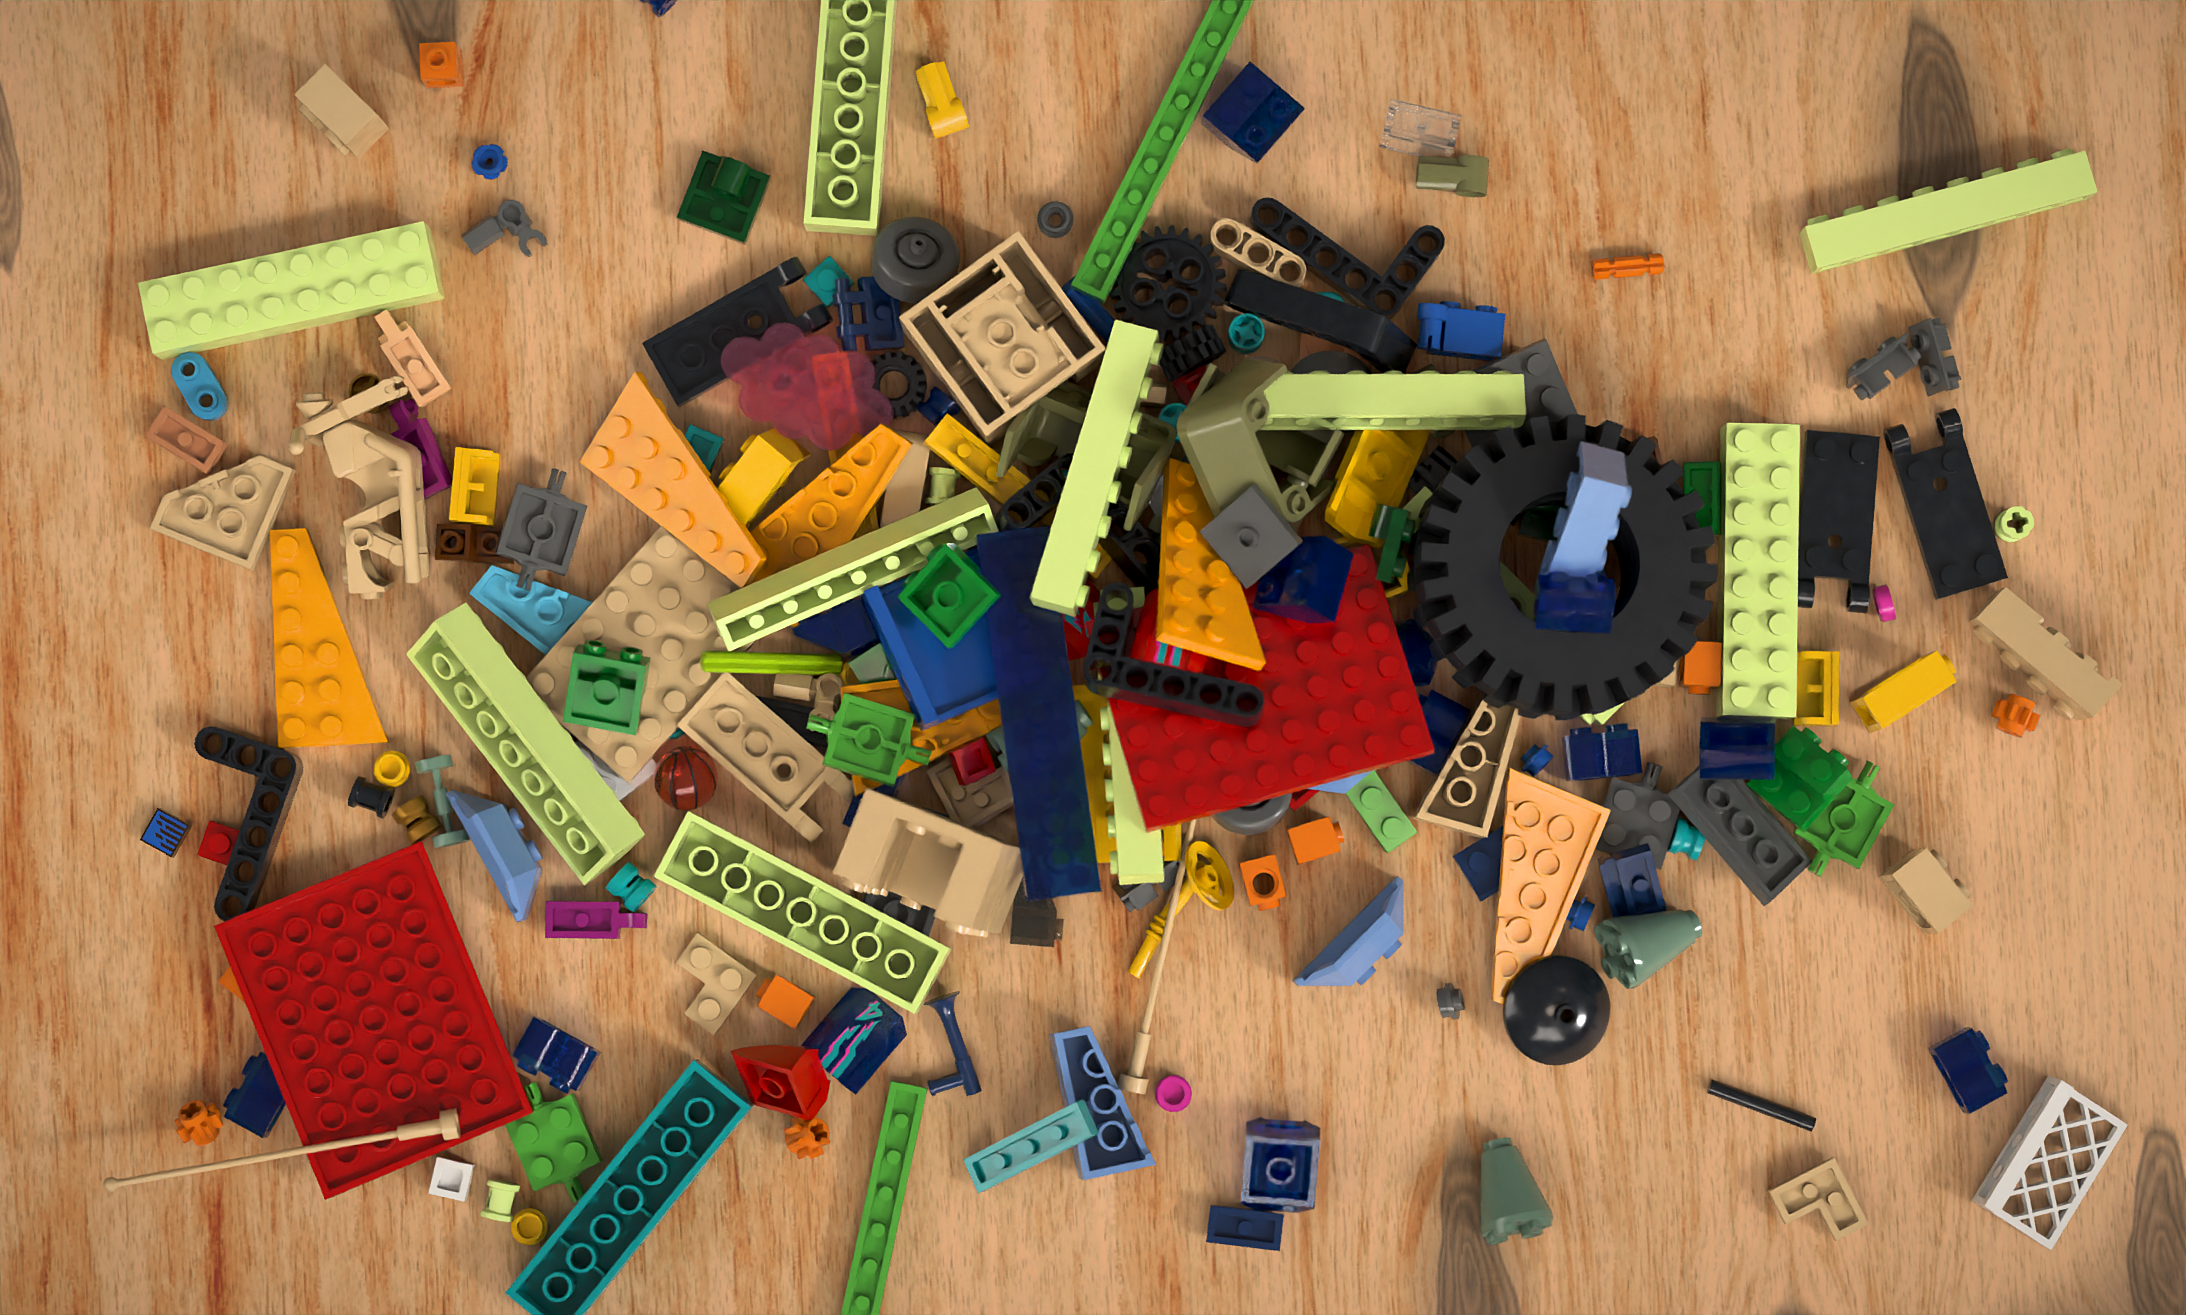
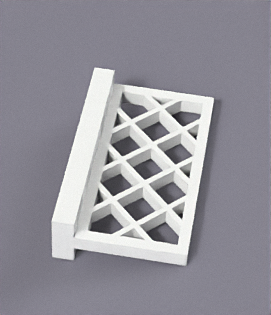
[1971,1076,2128,1250]

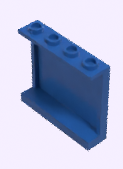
[861,540,1047,731]

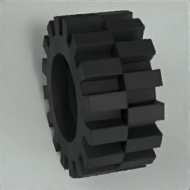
[1159,325,1227,382]
[860,350,927,419]

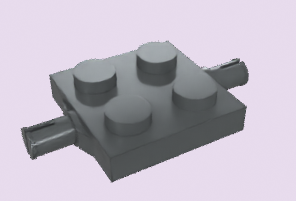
[494,468,587,591]
[1595,762,1680,870]

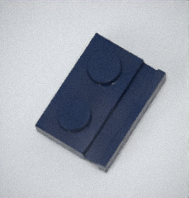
[1452,825,1503,902]
[1596,843,1667,917]

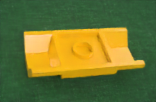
[1325,430,1430,548]

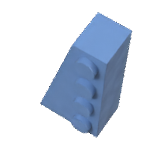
[1535,441,1632,615]
[1049,1026,1156,1180]

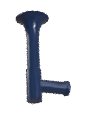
[924,991,982,1096]

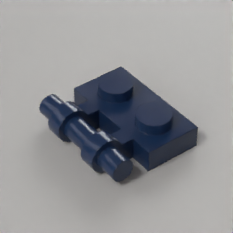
[832,276,904,353]

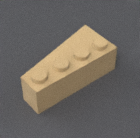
[1969,587,2123,721]
[1411,692,1520,838]

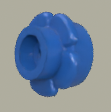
[472,144,508,180]
[1520,744,1554,777]
[1566,896,1595,931]

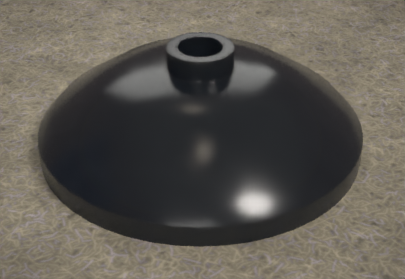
[1503,955,1610,1065]

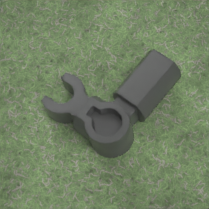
[461,200,547,257]

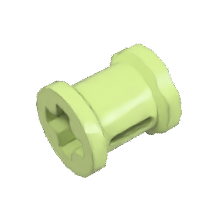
[925,467,961,506]
[1994,506,2034,542]
[480,1179,520,1222]

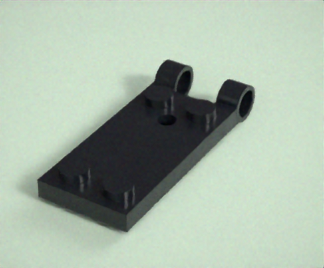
[642,257,833,407]
[1883,408,2008,600]
[1798,430,1880,614]

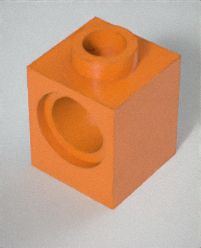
[419,42,463,88]
[1679,641,1722,695]
[1286,816,1345,865]
[1238,854,1286,911]
[756,974,816,1029]

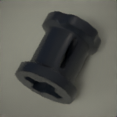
[348,776,395,819]

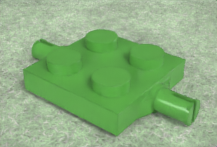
[806,693,932,787]
[1793,761,1895,877]
[505,1082,603,1203]

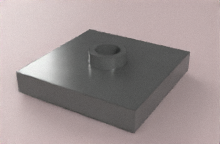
[1200,484,1303,589]

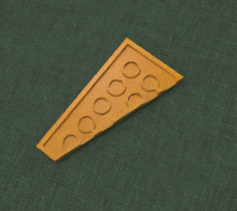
[750,424,914,628]
[1157,458,1266,671]
[269,528,390,749]

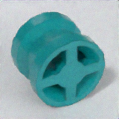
[1667,817,1705,861]

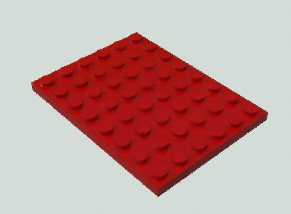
[1085,545,1435,833]
[214,841,533,1200]

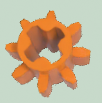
[1991,693,2041,738]
[174,1100,223,1146]
[784,1114,830,1159]

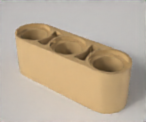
[1210,218,1306,288]
[880,430,932,528]

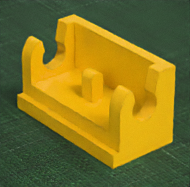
[449,447,501,526]
[1793,651,1840,727]

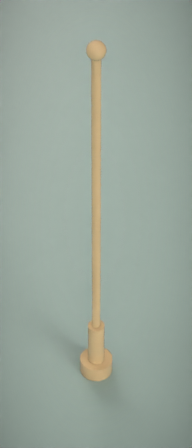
[1117,819,1197,1094]
[103,1108,460,1192]

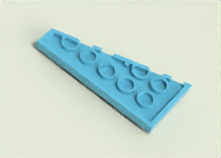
[469,565,593,655]

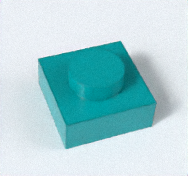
[803,255,855,308]
[685,424,724,473]

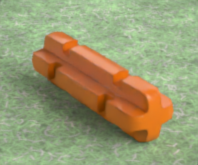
[1592,253,1665,280]

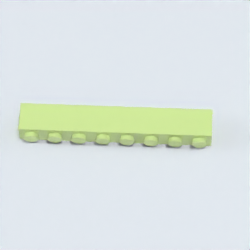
[1799,148,2098,274]
[1030,319,1163,617]
[1259,370,1526,430]
[707,487,1000,651]
[1093,587,1164,885]

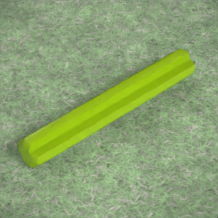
[700,651,843,675]

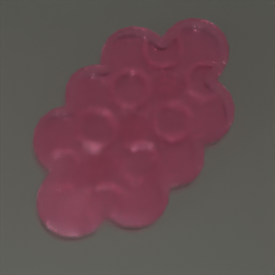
[721,322,894,451]

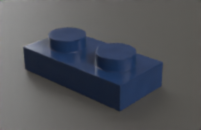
[1206,1205,1284,1251]

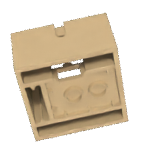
[899,231,1106,446]
[833,789,1032,938]

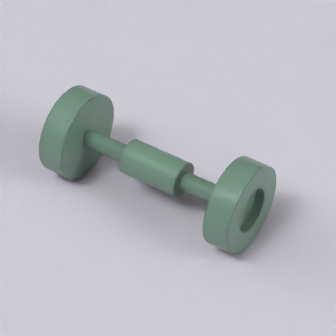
[415,755,470,849]

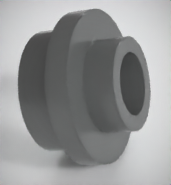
[1037,201,1074,238]
[1436,983,1465,1020]

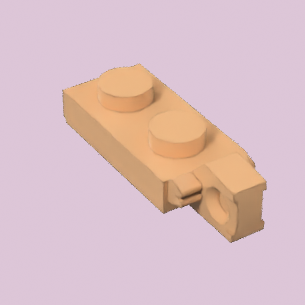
[374,309,452,408]

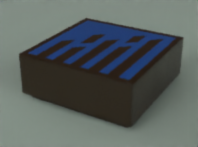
[140,808,192,858]

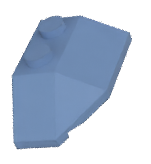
[445,790,543,922]
[1293,876,1404,986]

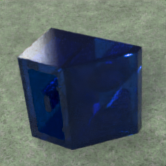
[1202,62,1305,164]
[1253,536,1354,623]
[792,598,880,659]
[1699,717,1776,780]

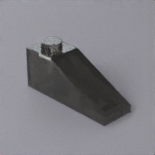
[1010,833,1064,948]

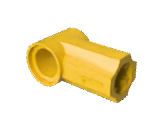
[915,61,969,139]

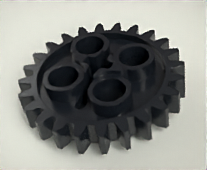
[1109,225,1227,344]

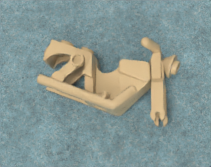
[289,376,430,599]

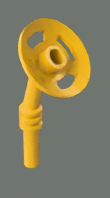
[1127,841,1234,979]

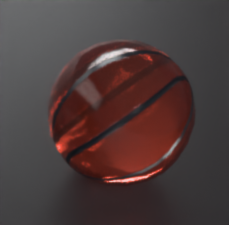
[653,746,718,811]

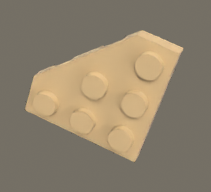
[150,455,296,571]

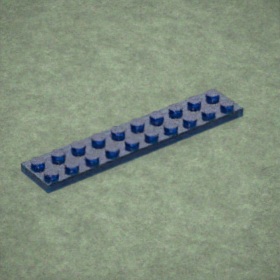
[975,526,1101,902]

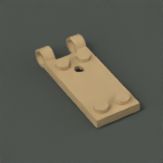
[677,673,855,843]

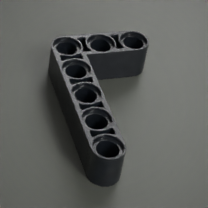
[1250,197,1445,320]
[1224,269,1417,374]
[995,453,1160,598]
[1084,582,1264,727]
[194,727,303,921]

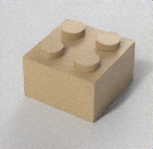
[294,64,389,159]
[1878,847,1973,934]

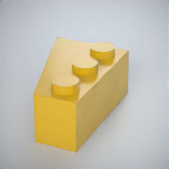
[717,426,812,529]

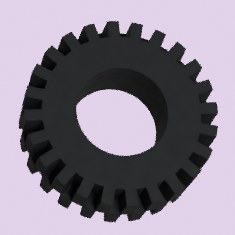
[1407,414,1717,720]

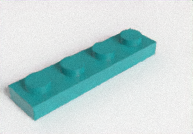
[963,1100,1099,1193]

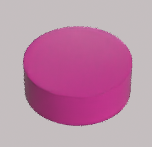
[1872,584,1896,623]
[1155,1075,1192,1112]

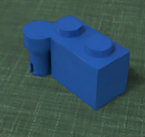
[1417,301,1506,361]

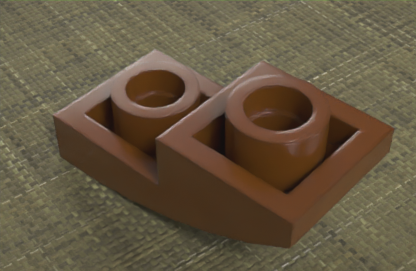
[435,524,514,564]

